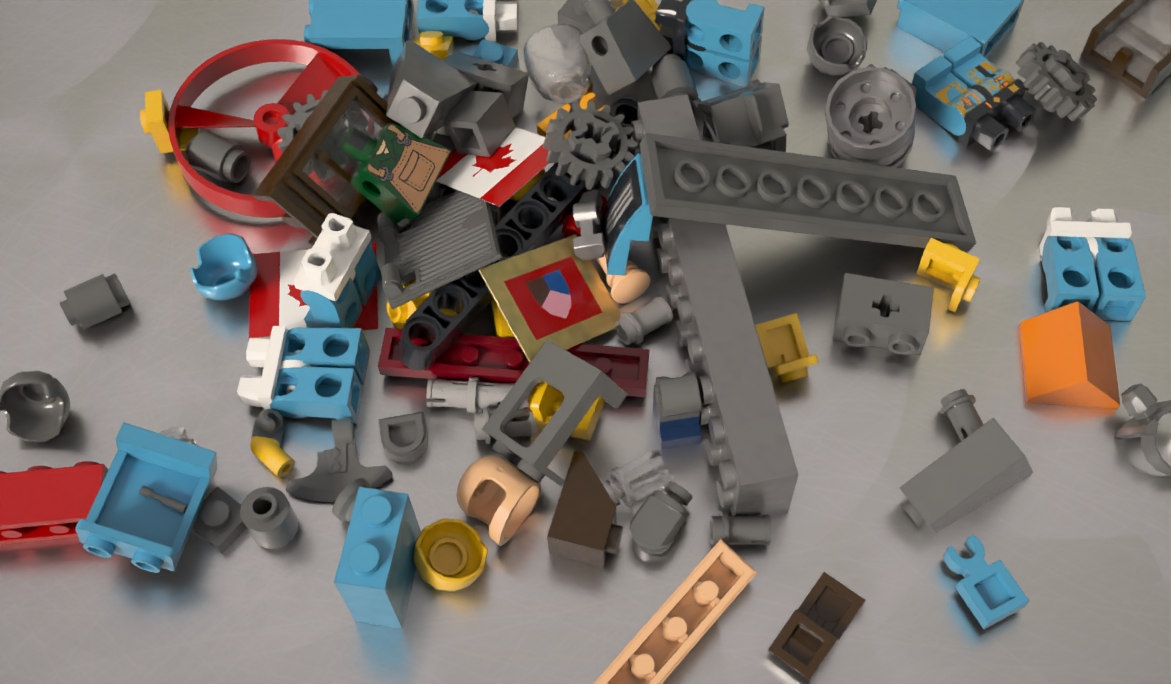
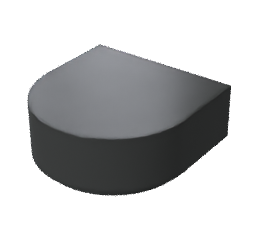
[379,412,428,463]

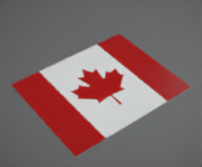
[436,127,549,207]
[249,243,378,338]

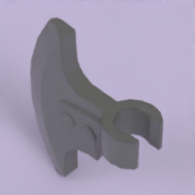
[286,418,393,502]

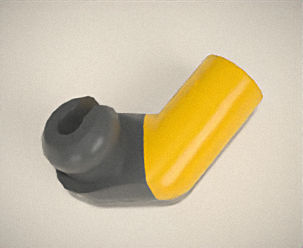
[250,409,295,478]

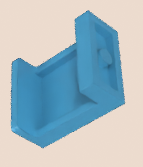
[304,0,414,65]
[75,422,217,573]

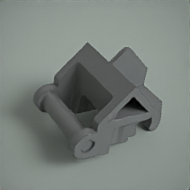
[691,79,789,152]

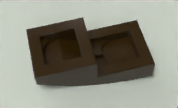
[768,572,866,681]

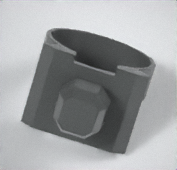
[1116,384,1171,475]

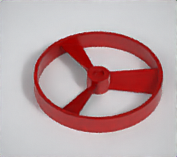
[168,39,376,218]

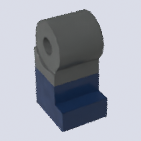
[653,371,702,449]

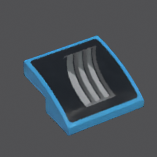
[602,153,653,276]

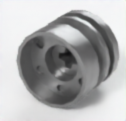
[825,67,916,167]

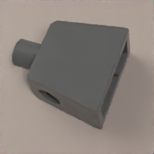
[580,0,672,95]

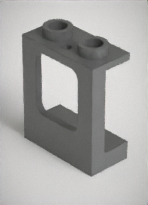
[482,340,628,486]

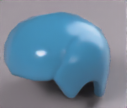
[190,233,258,301]

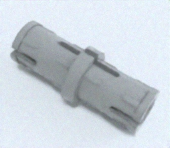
[426,377,515,413]

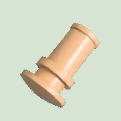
[596,253,650,304]

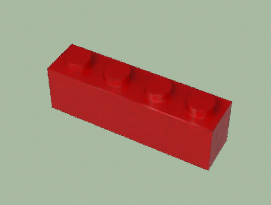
[0,461,108,545]

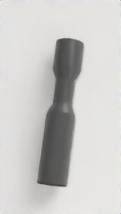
[139,485,188,513]

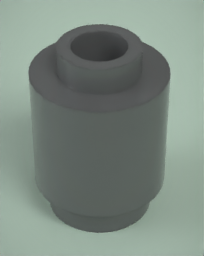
[650,54,698,107]
[186,131,251,183]
[59,273,131,330]
[240,487,298,549]

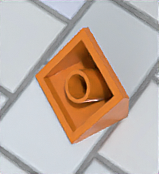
[1019,301,1120,409]

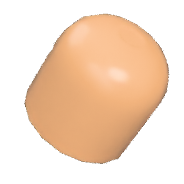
[456,455,542,546]

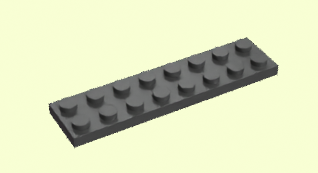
[639,133,976,253]

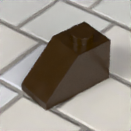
[547,451,623,568]

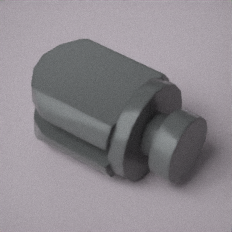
[629,481,693,555]

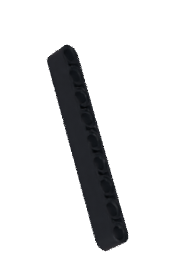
[398,96,639,370]

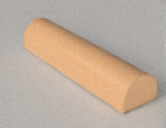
[593,539,758,684]

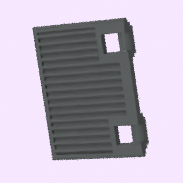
[378,190,502,309]

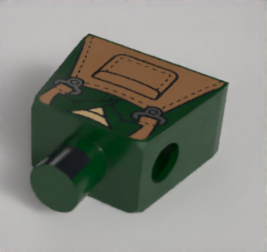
[340,123,451,227]

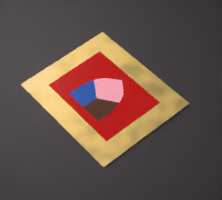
[479,234,620,363]

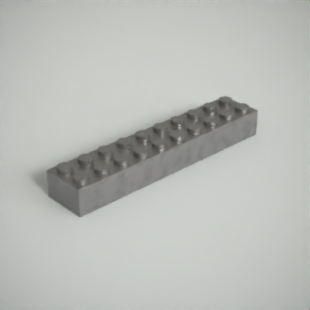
[631,94,799,516]

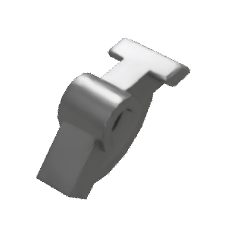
[573,190,606,261]

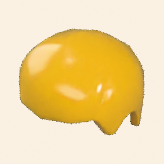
[414,518,488,592]

